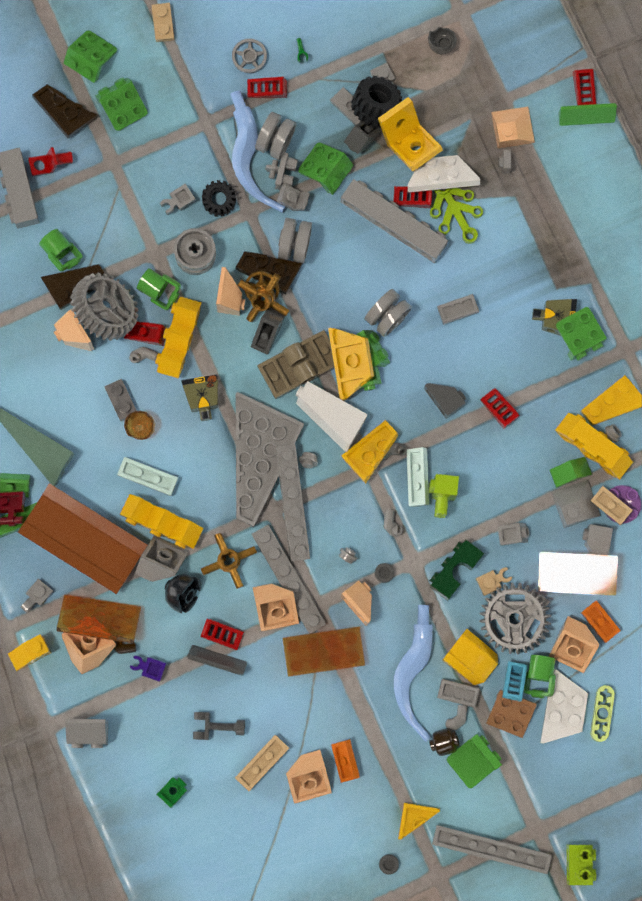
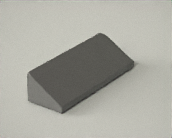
[187,645,247,676]

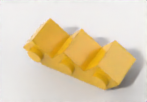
[155,296,202,379]
[555,412,633,480]
[120,494,204,549]

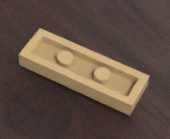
[235,735,289,791]

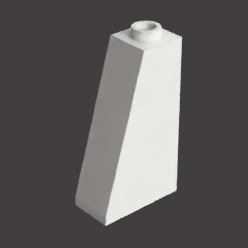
[296,381,368,452]

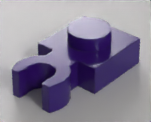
[130,655,166,682]

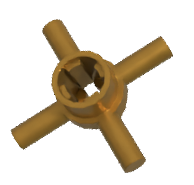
[237,273,289,322]
[200,533,257,589]

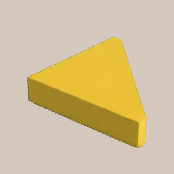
[398,803,440,840]

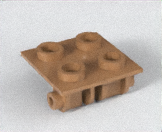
[486,689,537,738]

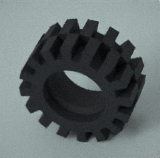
[202,180,236,217]

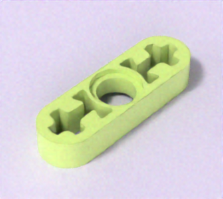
[590,685,615,742]

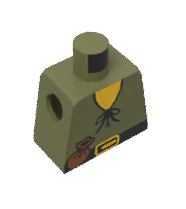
[532,299,577,336]
[181,374,218,421]

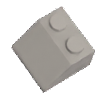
[65,719,108,748]

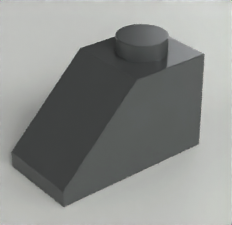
[344,121,382,154]
[251,308,285,355]
[424,383,466,419]

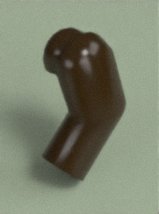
[110,635,136,654]

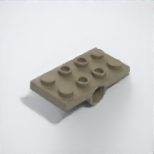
[257,330,335,400]

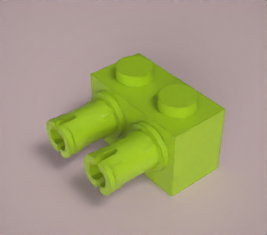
[429,474,459,518]
[566,845,596,885]

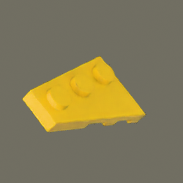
[580,375,642,426]
[341,420,398,484]

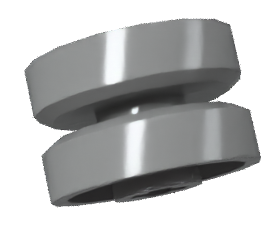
[255,112,296,160]
[278,217,312,263]
[174,228,216,275]
[364,289,412,337]

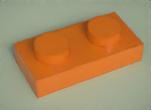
[581,600,621,643]
[331,739,360,783]

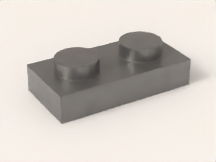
[104,379,138,422]

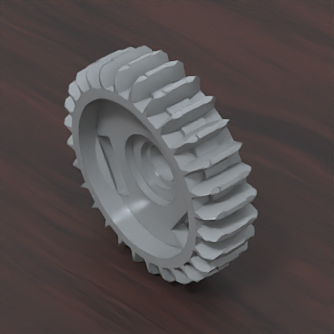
[70,273,139,341]
[479,583,551,655]

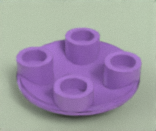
[605,485,641,524]

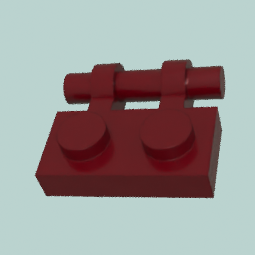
[0,491,25,527]

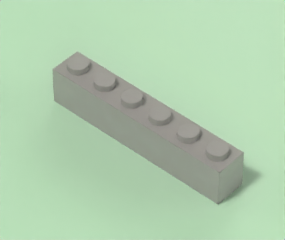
[341,179,448,263]

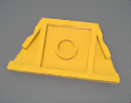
[328,328,374,401]

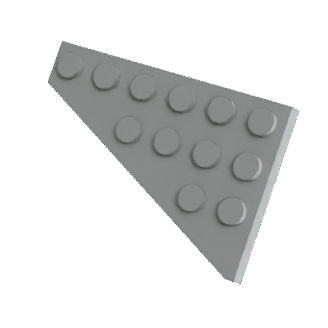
[235,392,304,527]

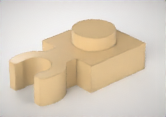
[476,567,512,596]

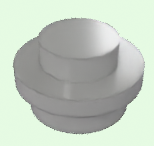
[604,424,622,442]
[299,452,318,469]
[339,547,358,564]

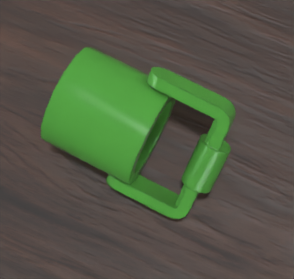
[39,229,83,271]
[136,268,181,310]
[523,655,556,698]

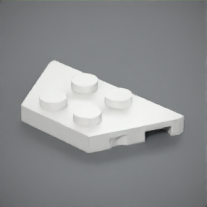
[408,155,480,192]
[540,669,588,744]

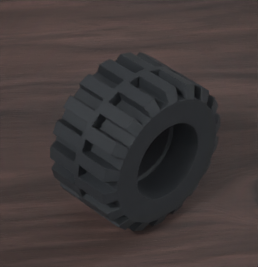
[351,76,402,127]

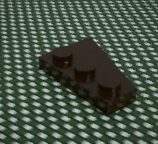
[32,84,97,139]
[236,251,303,295]
[41,264,105,310]

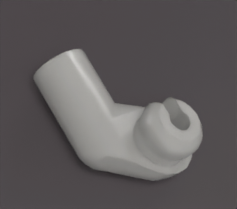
[129,347,158,363]
[383,510,403,537]
[445,705,468,731]

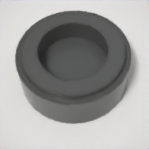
[375,563,394,583]
[379,854,399,875]

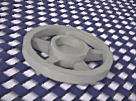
[232,39,267,73]

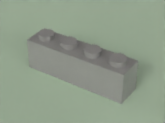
[0,147,39,229]

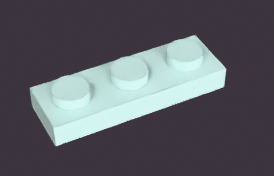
[407,447,429,507]
[117,457,178,496]

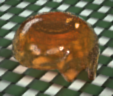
[124,411,155,440]

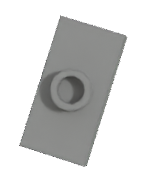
[330,87,362,125]
[437,294,479,325]
[437,679,480,708]

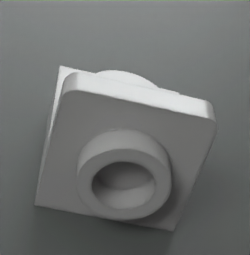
[276,184,310,211]
[498,523,530,546]

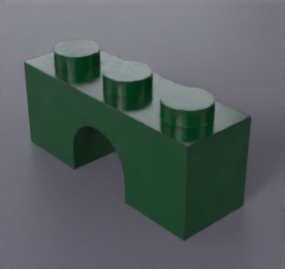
[429,539,484,601]

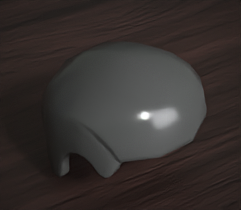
[428,27,457,55]

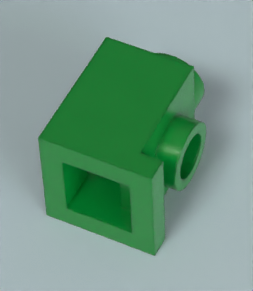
[156,777,188,808]

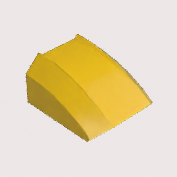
[442,629,498,685]

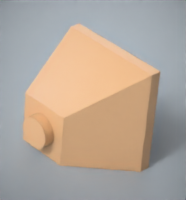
[491,107,535,149]
[216,267,246,316]
[54,309,94,351]
[341,581,372,626]
[253,584,299,631]
[548,616,599,673]
[62,618,116,674]
[286,750,332,804]

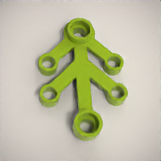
[429,188,483,244]

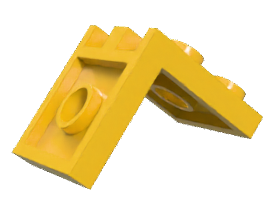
[378,97,443,172]

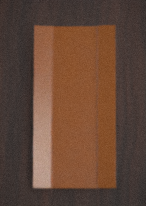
[18,483,148,594]

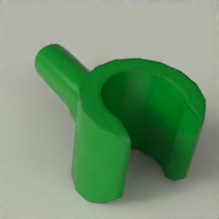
[296,38,308,63]

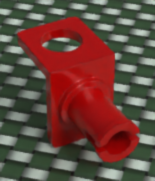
[28,147,73,176]

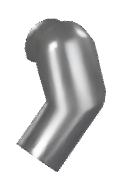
[382,443,407,461]

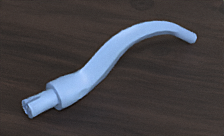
[230,91,286,213]
[394,605,433,742]

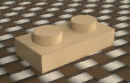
[151,3,174,42]
[591,486,633,525]

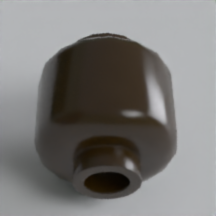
[429,728,460,756]

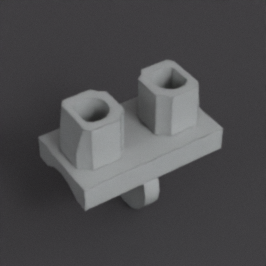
[265,152,298,190]

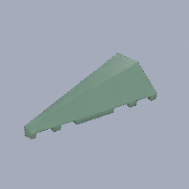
[0,408,74,486]

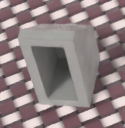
[582,524,613,568]

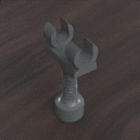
[193,712,245,740]

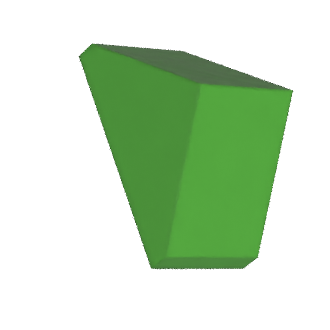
[549,457,592,488]

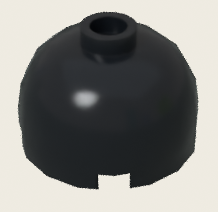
[164,574,201,614]

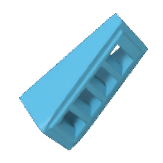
[502,661,528,702]

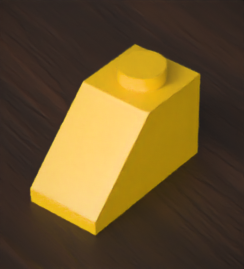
[8,634,51,671]

